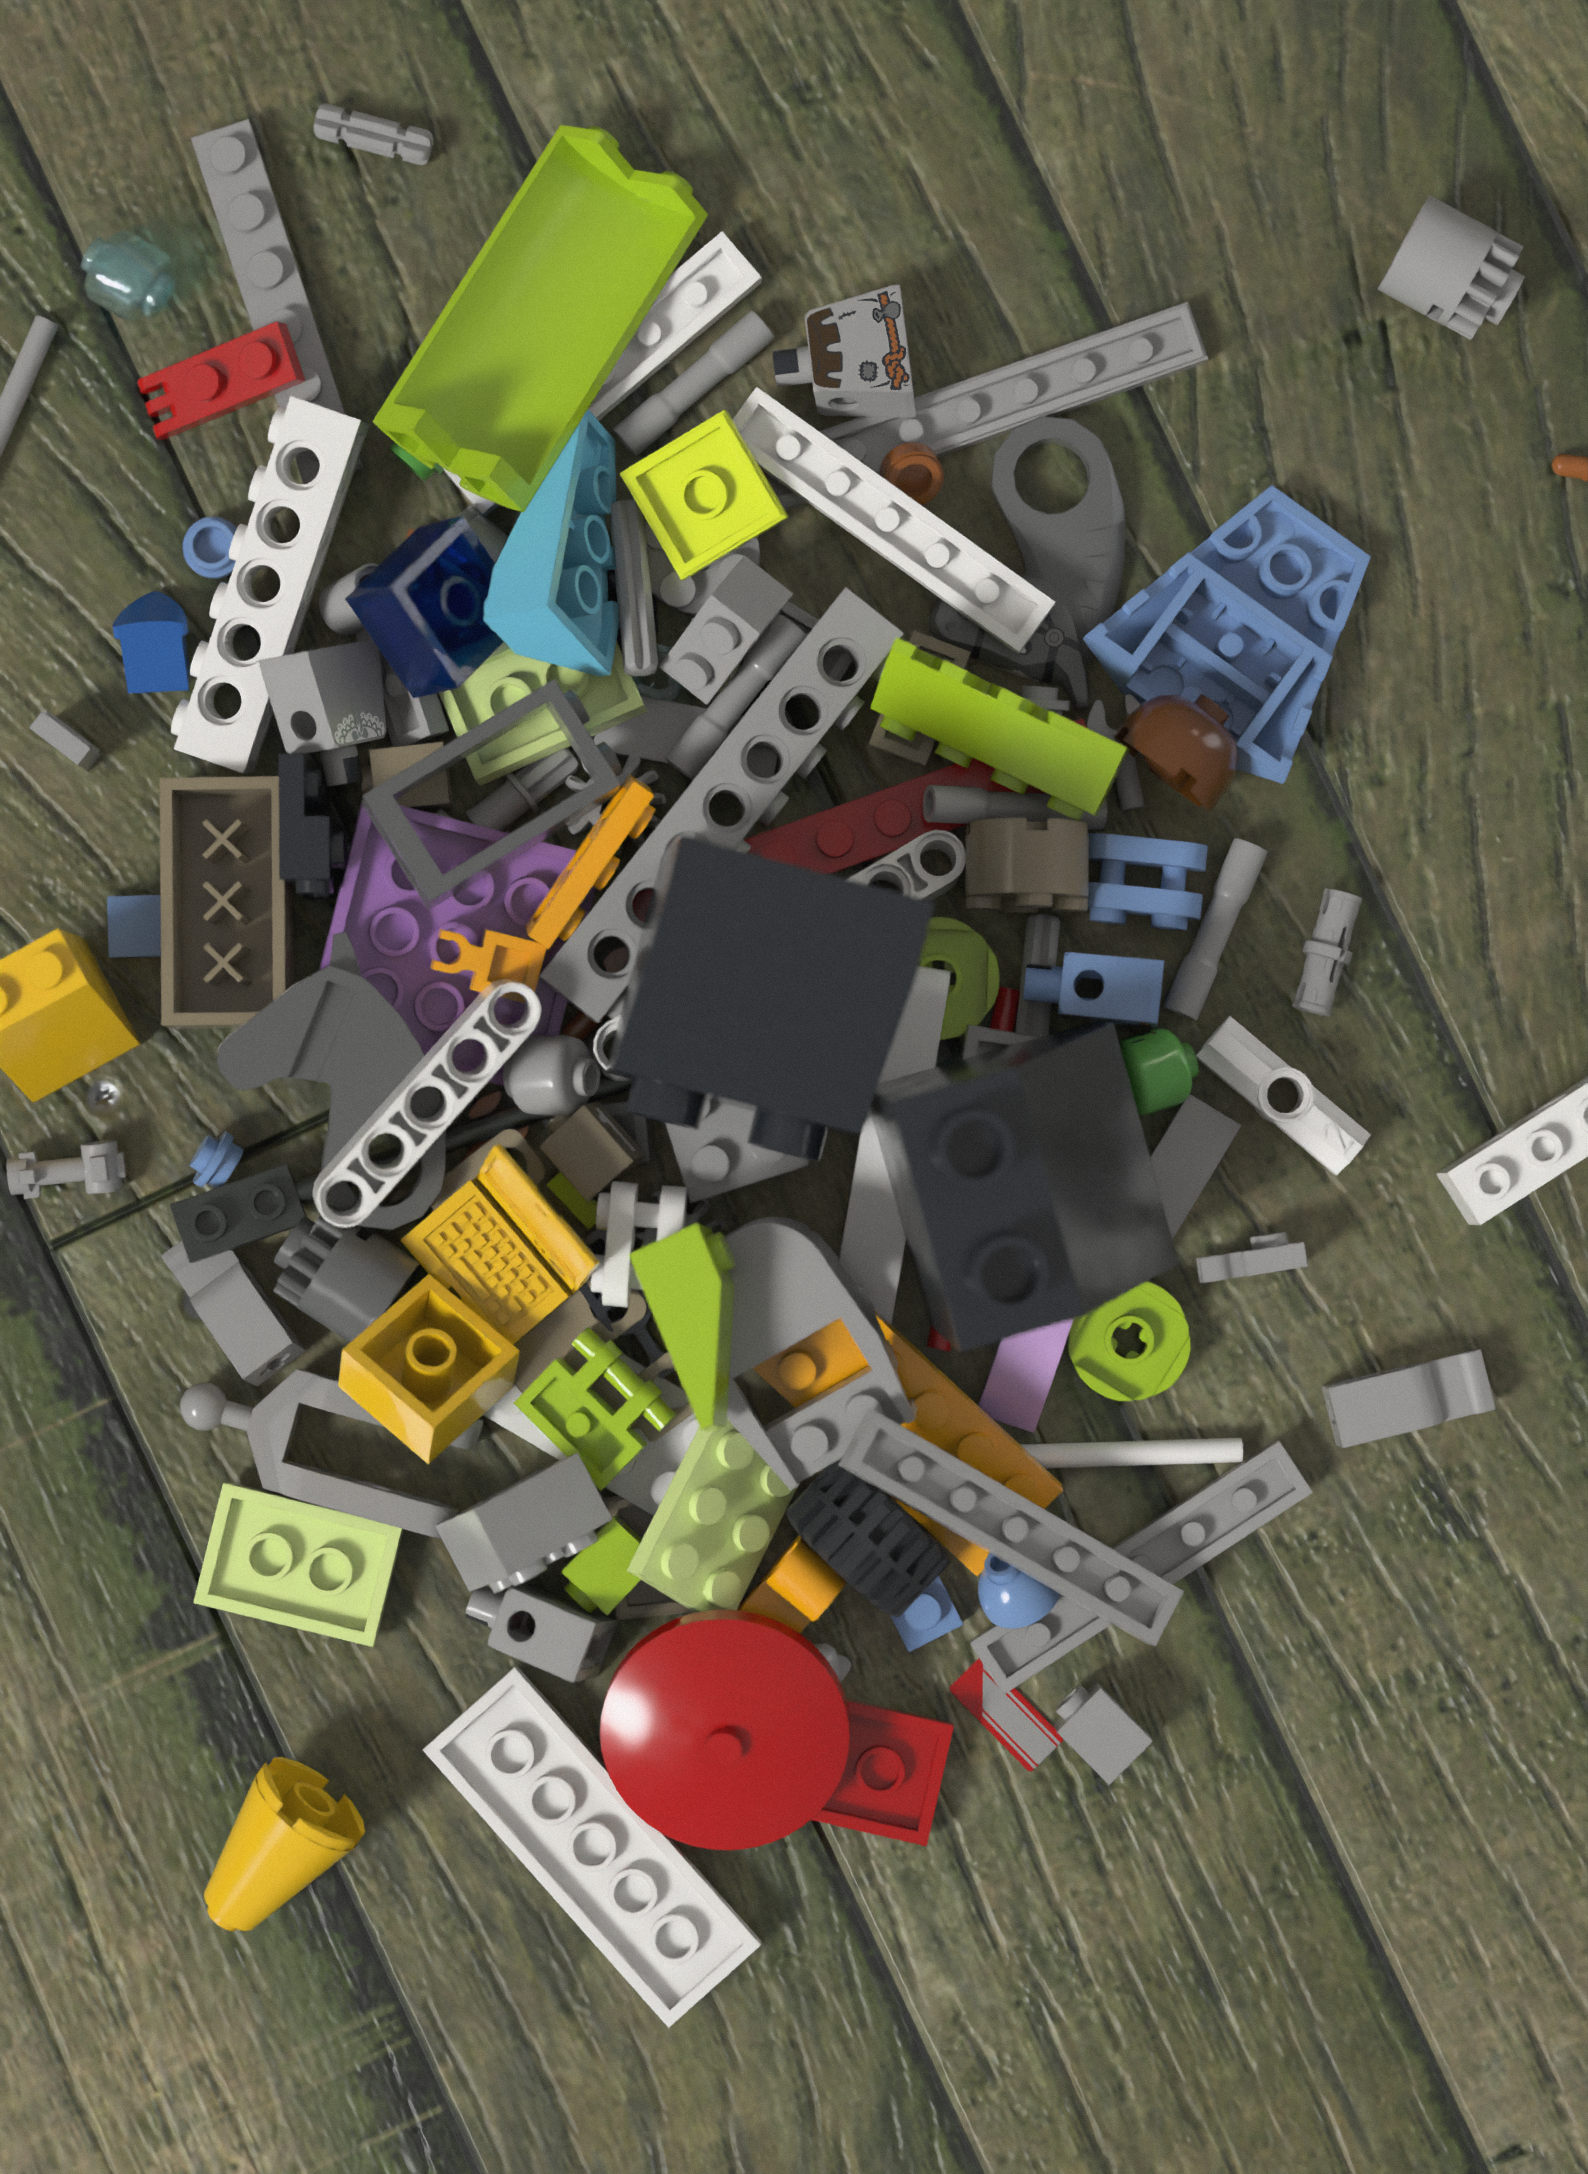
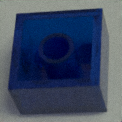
[345,515,504,699]

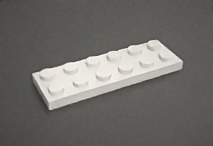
[423,1665,761,2028]

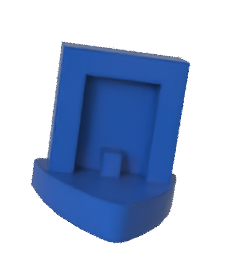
[112,591,191,694]

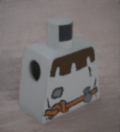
[772,284,917,418]

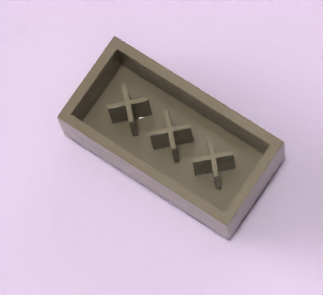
[160,776,294,1029]

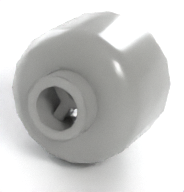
[503,1035,600,1117]

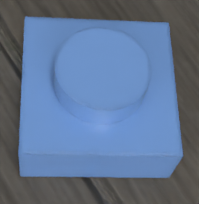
[890,1576,964,1652]

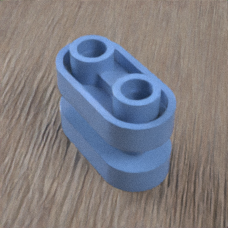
[1088,833,1208,931]

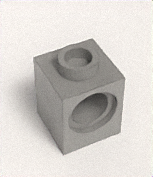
[1053,1681,1153,1785]

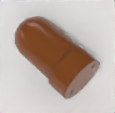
[1552,454,1588,482]

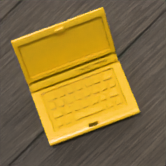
[400,1143,601,1345]

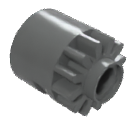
[273,1205,421,1342]

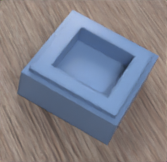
[107,895,161,959]

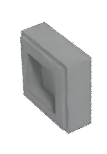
[29,711,101,771]

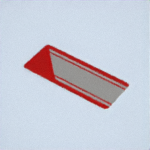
[949,1658,1063,1771]

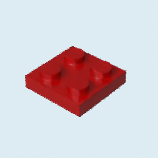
[811,1698,954,1846]

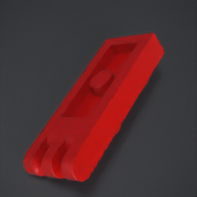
[137,321,306,440]

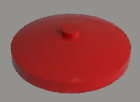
[600,1609,850,1850]

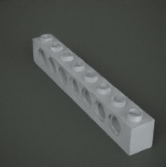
[539,587,904,1023]

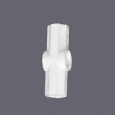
[1196,1016,1371,1176]

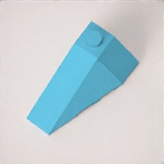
[483,409,619,677]

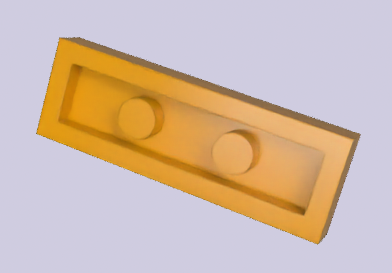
[525,774,655,949]

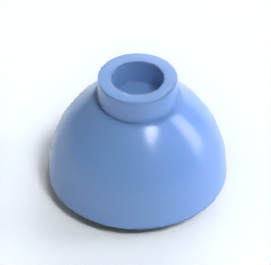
[978,1553,1060,1628]

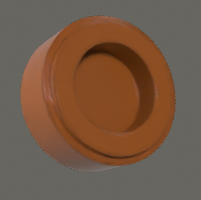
[880,442,944,505]

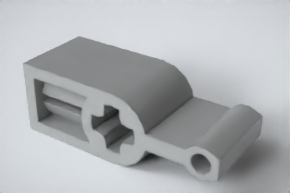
[161,1240,306,1387]
[1321,1349,1496,1448]

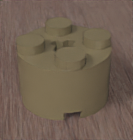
[965,818,1089,915]

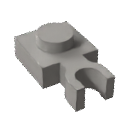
[1196,1232,1308,1283]

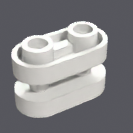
[591,1181,688,1307]

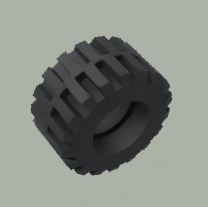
[786,1458,950,1618]

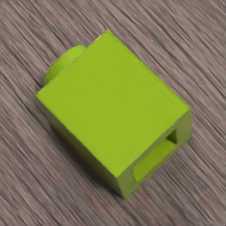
[562,1514,642,1615]

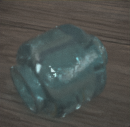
[81,230,176,322]

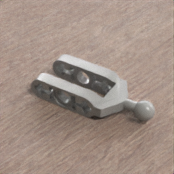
[180,1368,484,1539]

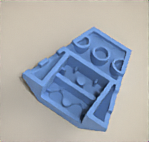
[1083,485,1371,784]

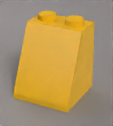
[0,928,142,1103]

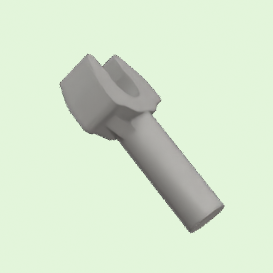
[1086,694,1145,811]

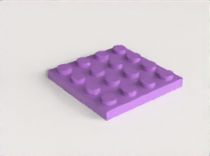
[319,797,596,1086]

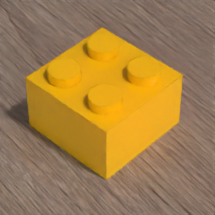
[338,1274,520,1464]

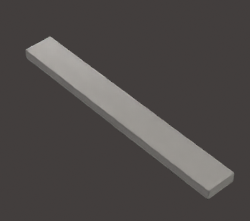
[761,302,1208,511]

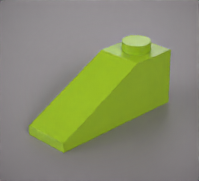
[628,1223,736,1432]

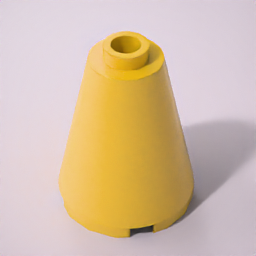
[204,1757,365,1931]

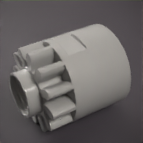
[1377,195,1525,340]

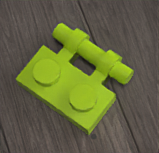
[513,1327,677,1491]

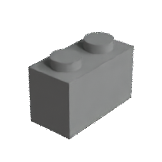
[659,555,793,705]

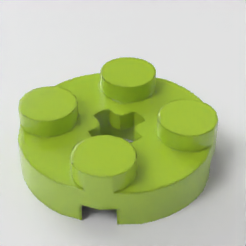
[919,917,1000,1040]
[1067,1281,1191,1401]

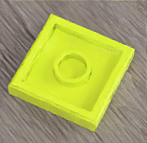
[619,410,789,580]

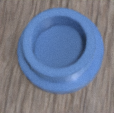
[183,517,237,579]
[189,1131,244,1189]

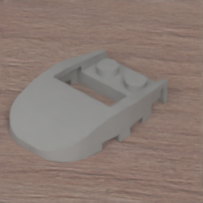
[724,1217,917,1490]

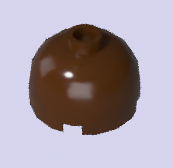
[1113,694,1239,812]

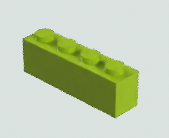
[870,637,1130,821]

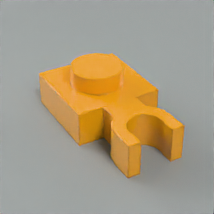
[430,928,546,1003]

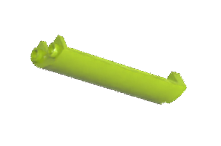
[372,125,708,513]

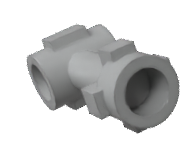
[6,1140,127,1199]

